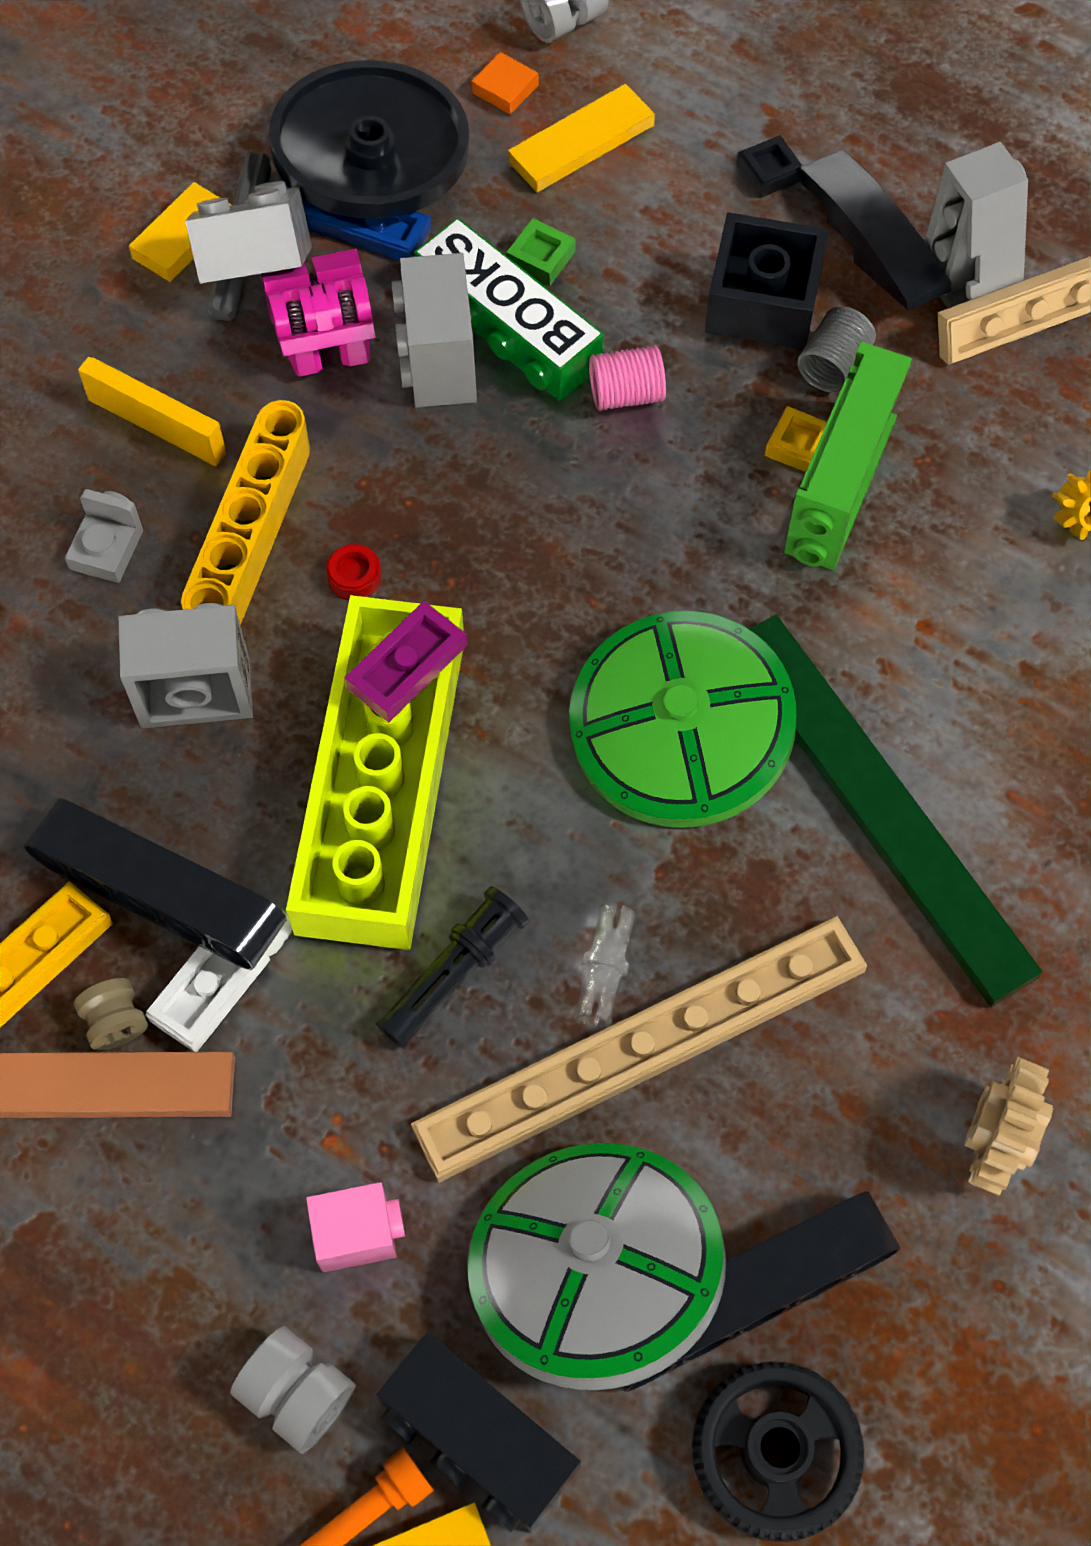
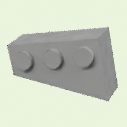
[925,141,1028,309]

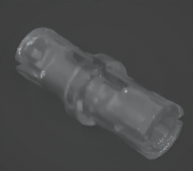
[573,903,636,1028]

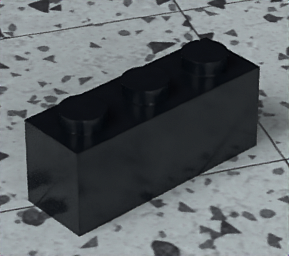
[376,1331,581,1533]

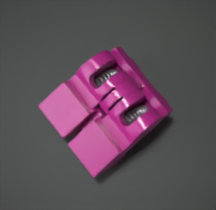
[260,249,376,377]

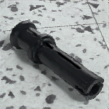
[376,886,529,1049]

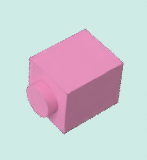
[306,1182,405,1273]

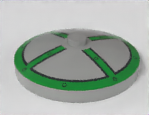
[468,1143,726,1390]

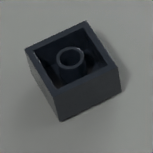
[705,212,829,349]

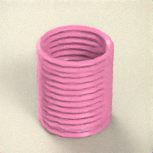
[589,345,666,411]

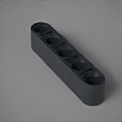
[23,798,287,970]
[622,1191,901,1392]

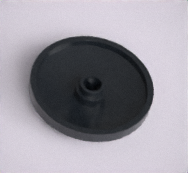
[269,60,469,219]

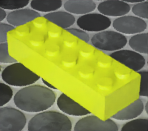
[286,595,464,950]

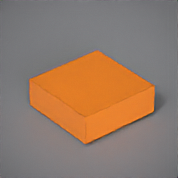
[471,52,539,115]

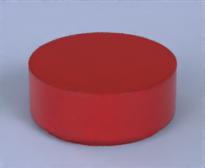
[326,544,382,600]

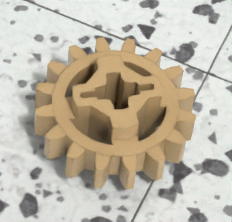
[964,1057,1053,1196]

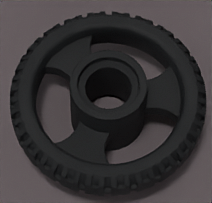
[692,1361,864,1542]

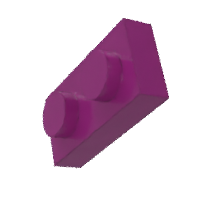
[344,601,468,723]

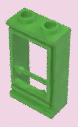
[784,341,913,571]

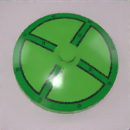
[569,611,796,828]

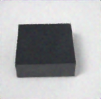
[737,135,803,198]

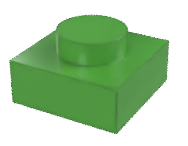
[506,218,576,286]

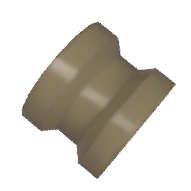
[74,978,148,1051]

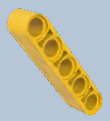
[181,400,310,625]

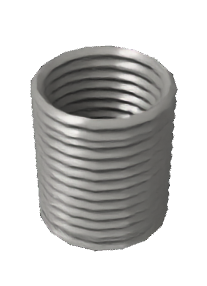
[797,306,877,392]

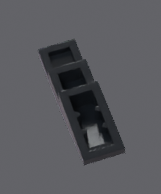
[800,150,952,310]

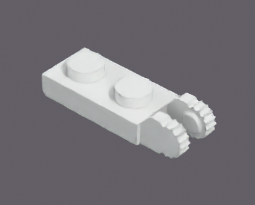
[145,910,292,1052]

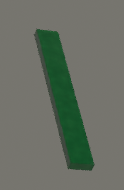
[749,614,1043,1008]

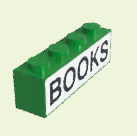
[414,217,604,401]

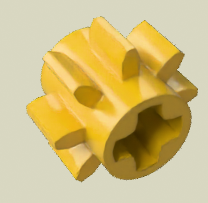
[1052,470,1091,540]

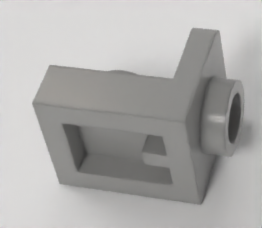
[64,489,144,583]

